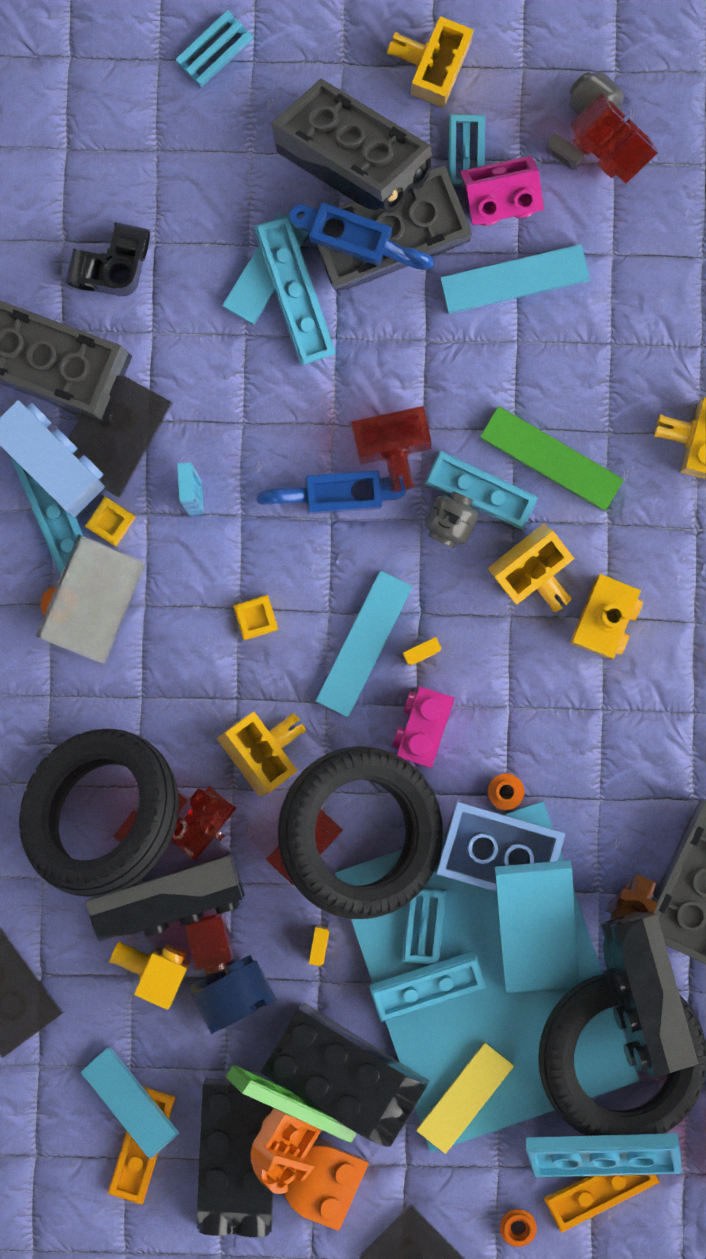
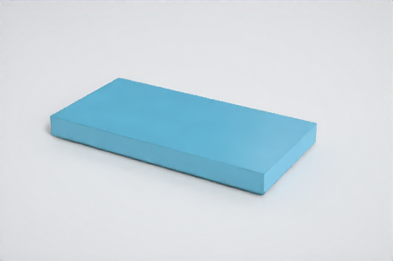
[495,860,579,993]
[526,1133,682,1178]

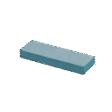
[222,213,310,326]
[424,451,538,531]
[369,951,486,1022]
[81,1047,179,1158]

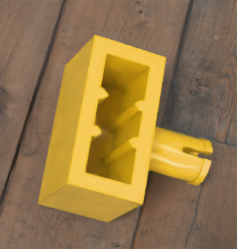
[387,16,474,108]
[654,397,706,480]
[487,523,575,612]
[570,574,643,660]
[216,712,306,797]
[109,941,191,1010]

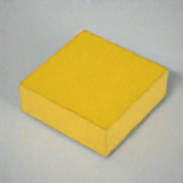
[85,496,136,547]
[233,595,279,641]
[402,637,442,666]
[309,925,330,966]

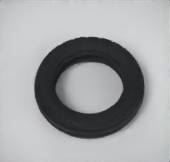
[19,729,179,897]
[278,746,443,919]
[538,974,706,1136]

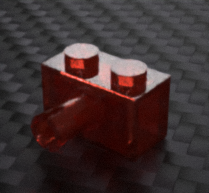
[351,406,431,492]

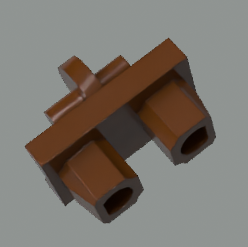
[606,874,658,920]

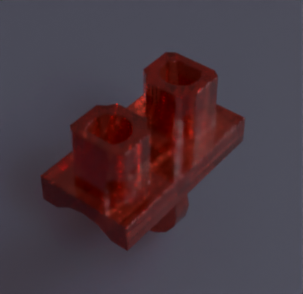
[171,786,236,861]

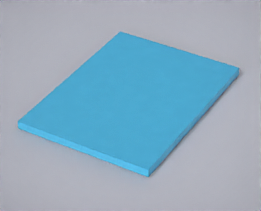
[335,801,640,1153]

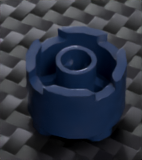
[190,955,277,1034]

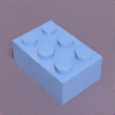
[0,400,105,518]
[435,801,565,892]

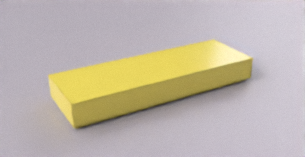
[416,1041,514,1154]

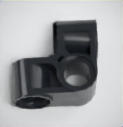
[65,222,150,296]

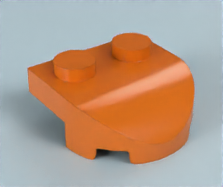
[251,1108,322,1194]
[283,1140,369,1231]

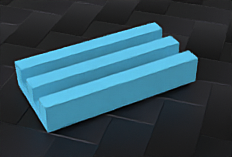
[176,10,253,88]
[448,114,485,189]
[402,888,446,964]

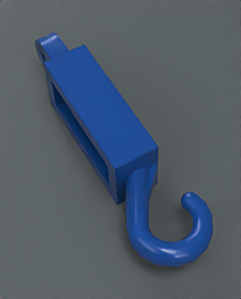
[289,202,434,270]
[257,470,407,514]

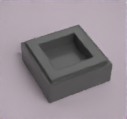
[546,133,585,170]

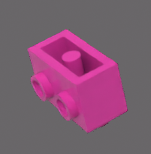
[460,156,544,226]
[392,686,455,768]

